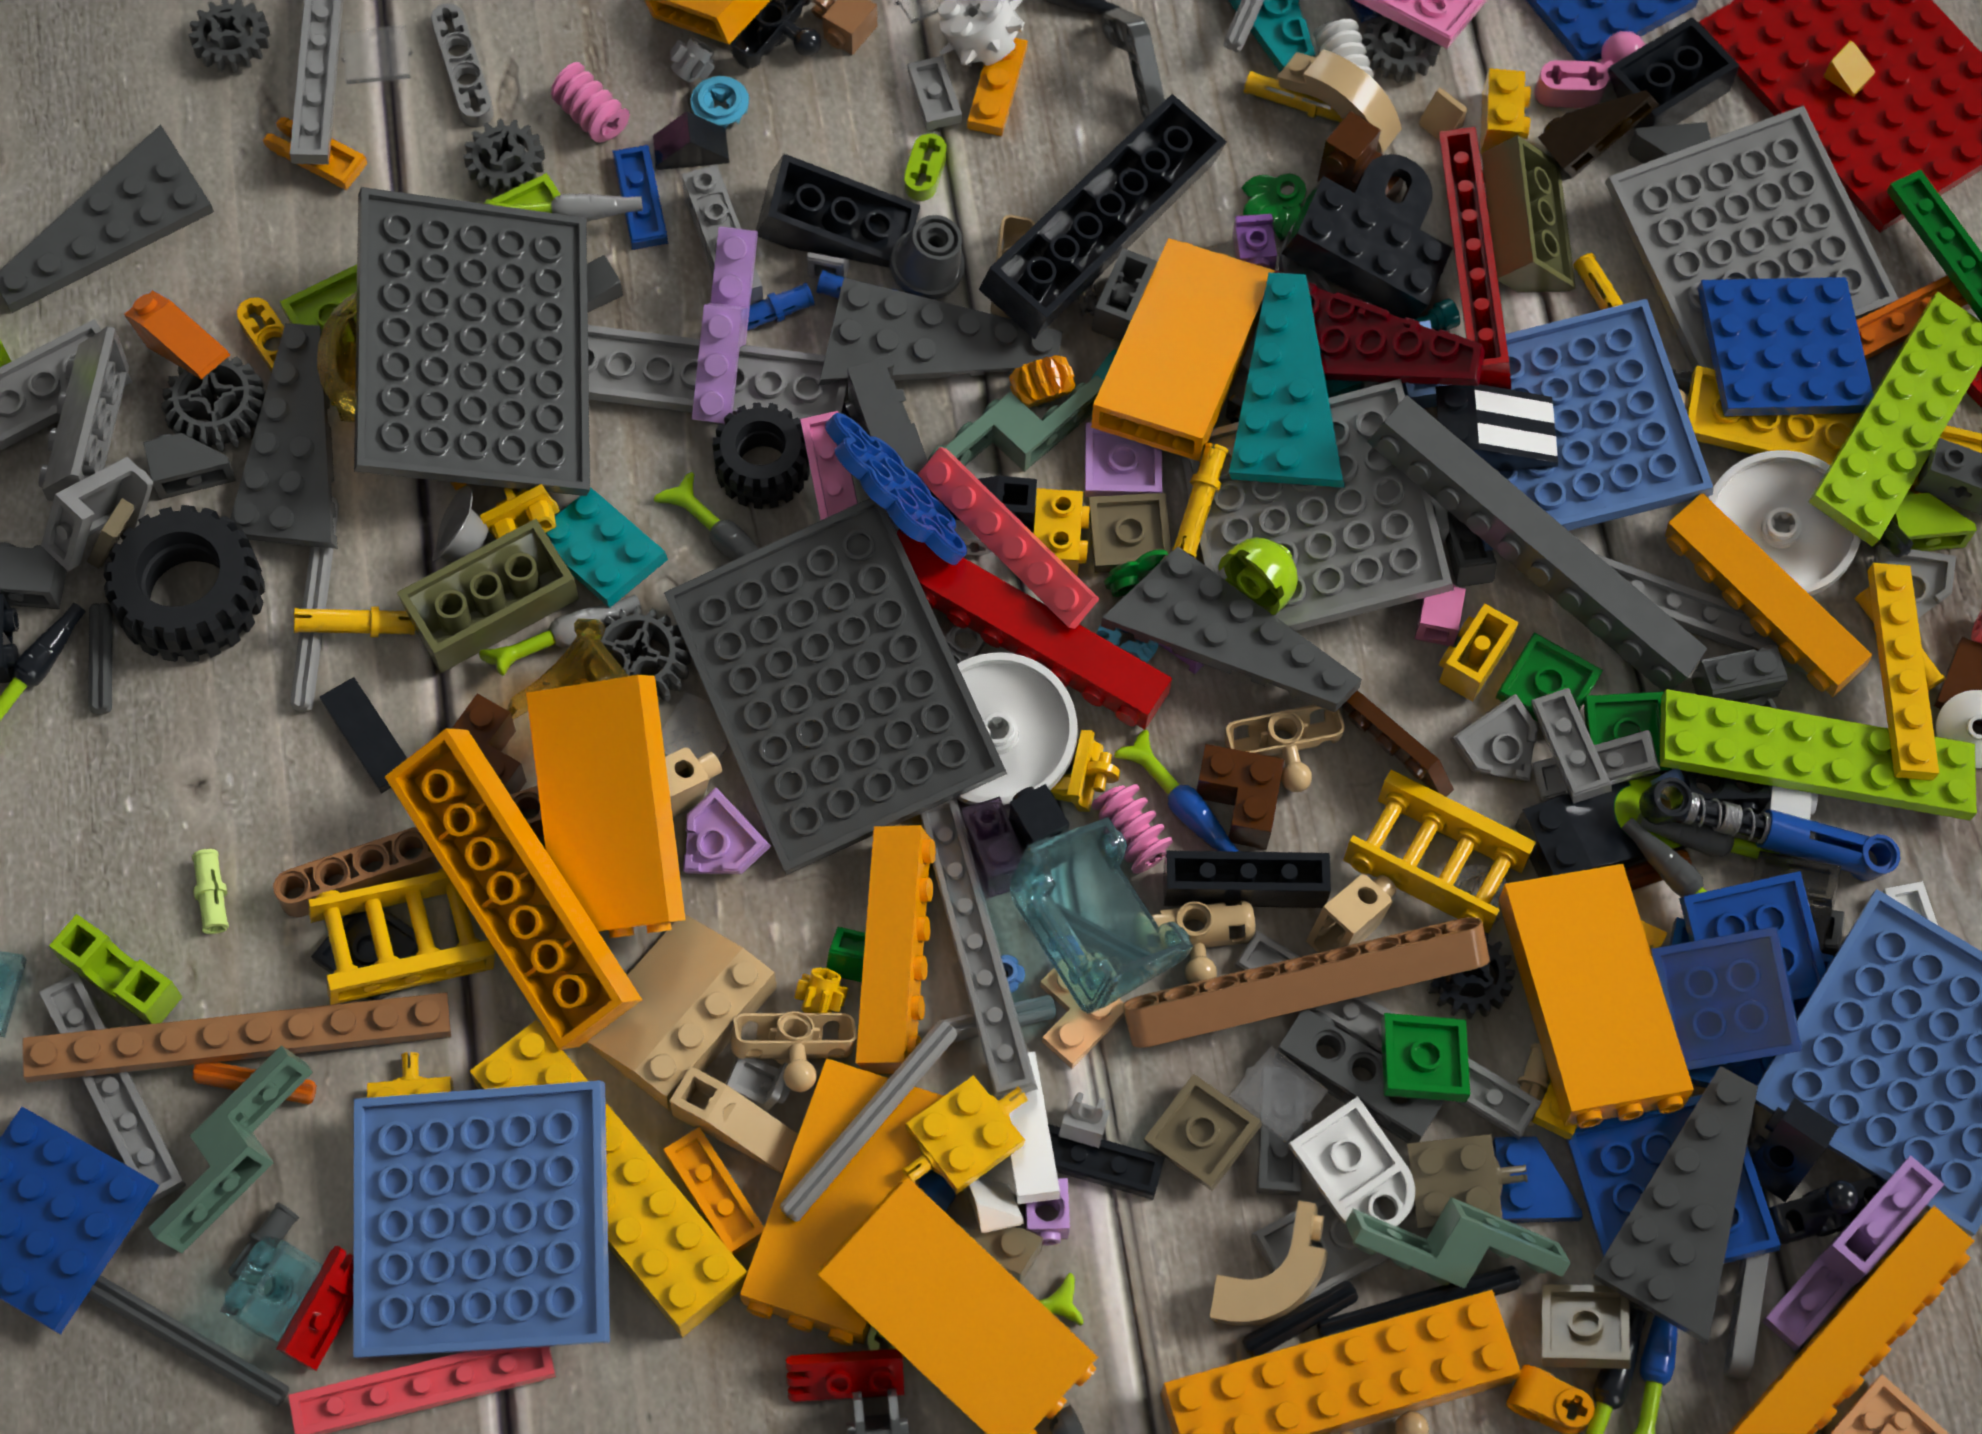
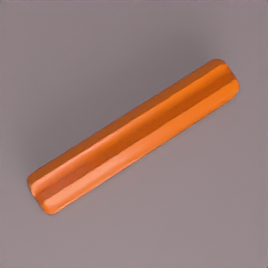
[192,1062,317,1104]

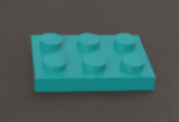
[546,487,668,608]

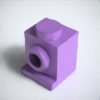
[1232,214,1277,270]

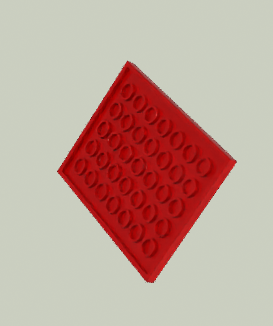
[1698,0,1982,233]

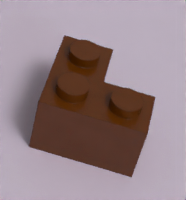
[1317,111,1404,201]
[451,693,527,795]
[1196,744,1285,850]

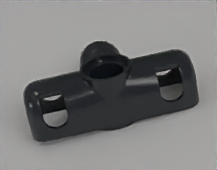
[730,0,821,68]
[1768,1176,1885,1244]

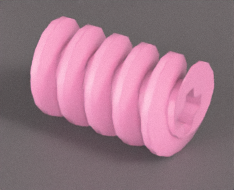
[551,62,630,143]
[1092,784,1173,874]

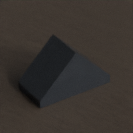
[653,111,729,170]

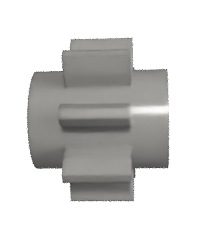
[669,37,715,83]

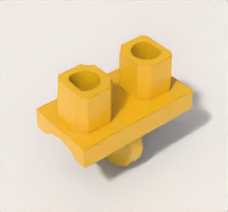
[480,484,560,539]
[1051,730,1120,812]

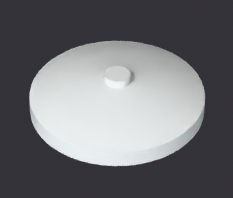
[1709,450,1861,596]
[956,652,1078,809]

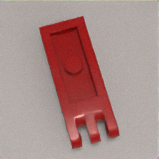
[276,1246,354,1371]
[786,1349,905,1402]

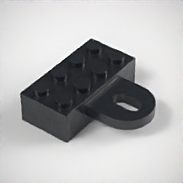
[1281,154,1453,320]

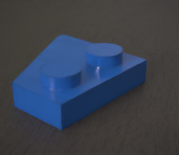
[1492,1136,1583,1223]

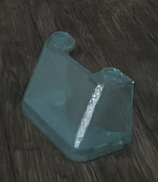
[1010,817,1193,1013]

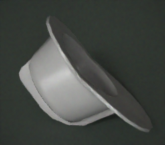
[432,486,488,563]

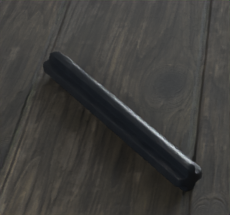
[1317,1265,1521,1338]

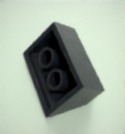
[1608,17,1739,129]

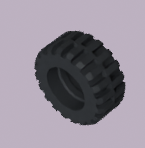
[103,505,265,662]

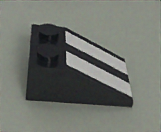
[1435,384,1558,471]

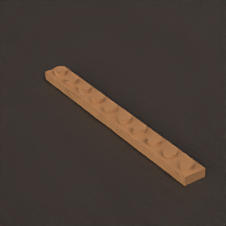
[23,993,451,1083]

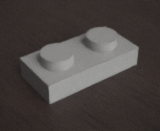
[908,56,962,130]

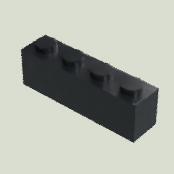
[1163,850,1331,908]

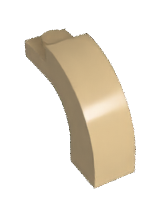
[1277,49,1402,154]
[1210,1201,1328,1326]

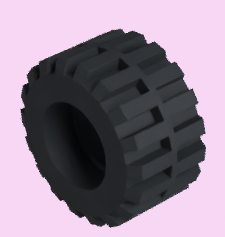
[712,402,810,509]

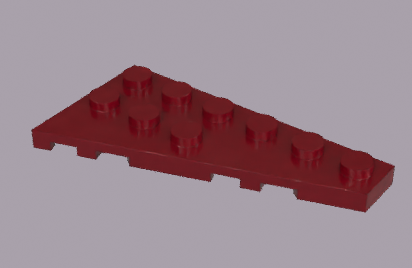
[1274,270,1485,386]

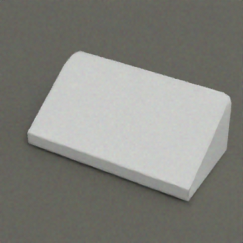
[967,1176,1023,1233]

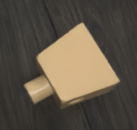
[665,747,722,818]
[1306,874,1397,953]

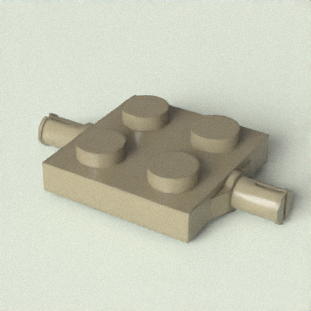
[1384,1134,1528,1228]

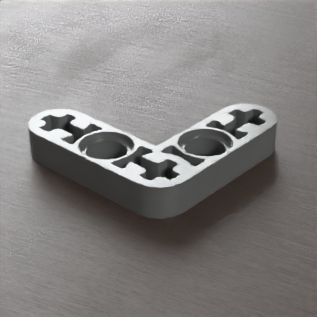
[1101,8,1165,120]

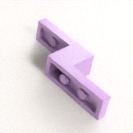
[692,226,758,424]
[1762,1155,1944,1351]

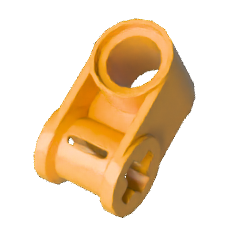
[1506,1364,1595,1434]

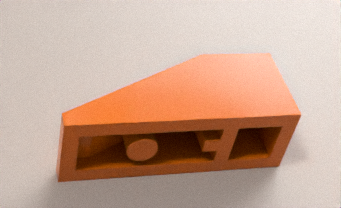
[124,291,230,379]

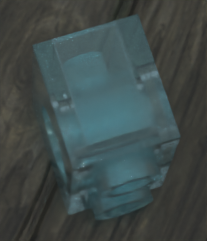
[220,1235,323,1342]

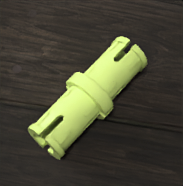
[192,849,229,934]

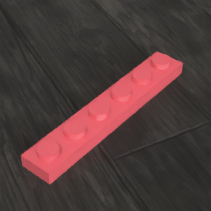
[918,447,1100,629]
[288,1347,556,1434]

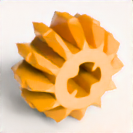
[1009,355,1076,408]

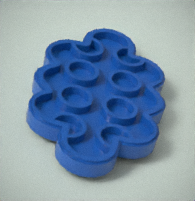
[825,413,967,565]

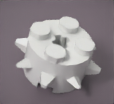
[938,0,1025,66]

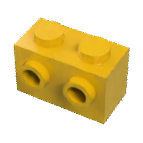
[1480,68,1531,154]
[1034,488,1090,576]
[1438,603,1519,702]

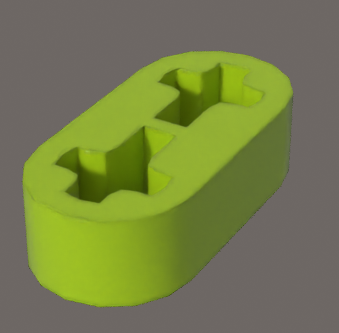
[904,133,946,201]

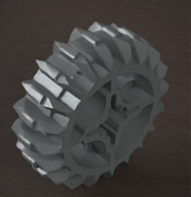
[161,356,266,453]
[583,606,691,702]

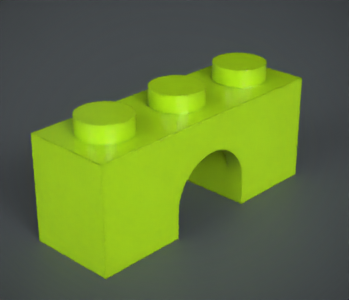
[49,914,183,1024]

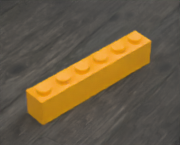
[1665,493,1872,697]
[856,825,936,1074]

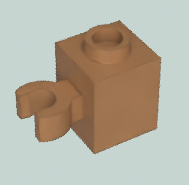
[811,0,878,55]

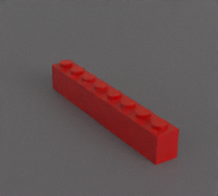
[1439,126,1512,389]
[897,528,1172,730]

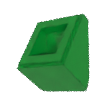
[826,927,866,982]

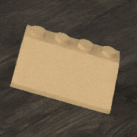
[585,914,777,1111]

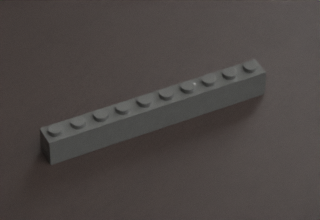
[1367,395,1708,692]

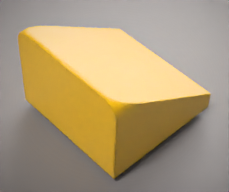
[1824,41,1875,97]

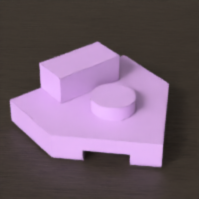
[683,787,771,874]

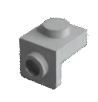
[725,1057,791,1112]

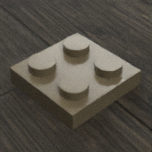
[1088,493,1172,573]
[1144,1074,1262,1191]
[1542,1284,1630,1369]

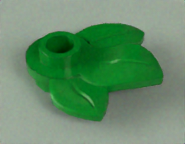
[1241,173,1307,241]
[1104,549,1168,597]

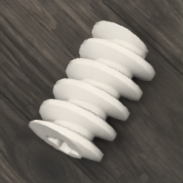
[1313,19,1374,78]

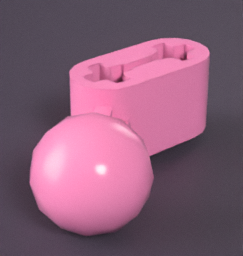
[1534,31,1646,108]

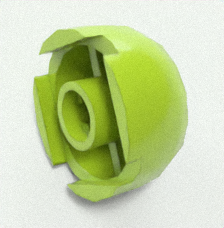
[1218,537,1298,615]

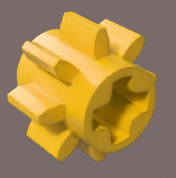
[794,968,848,1013]

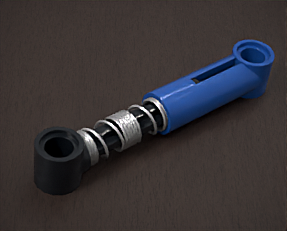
[1639,777,1900,881]

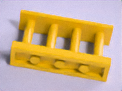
[1343,769,1536,934]
[308,868,495,1005]

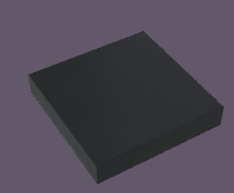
[311,908,419,1001]

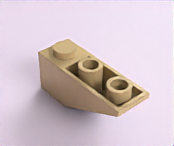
[669,1066,798,1174]

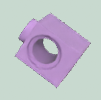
[1025,1178,1070,1245]

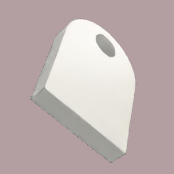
[1288,1097,1415,1226]

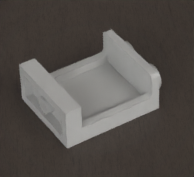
[41,457,153,571]

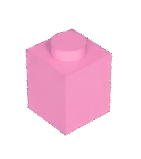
[1415,584,1466,646]

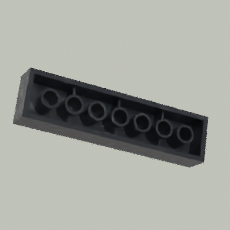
[978,94,1227,339]

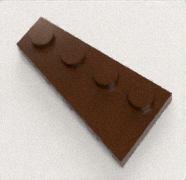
[1341,690,1454,797]

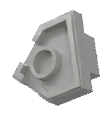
[1874,545,1956,618]
[1450,694,1538,783]

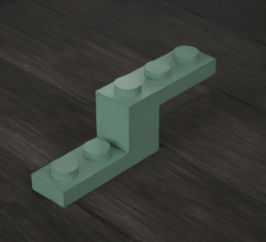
[928,375,1103,472]
[148,1045,313,1254]
[1345,1197,1571,1288]

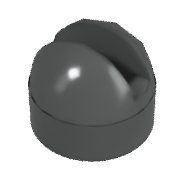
[1049,1404,1085,1434]

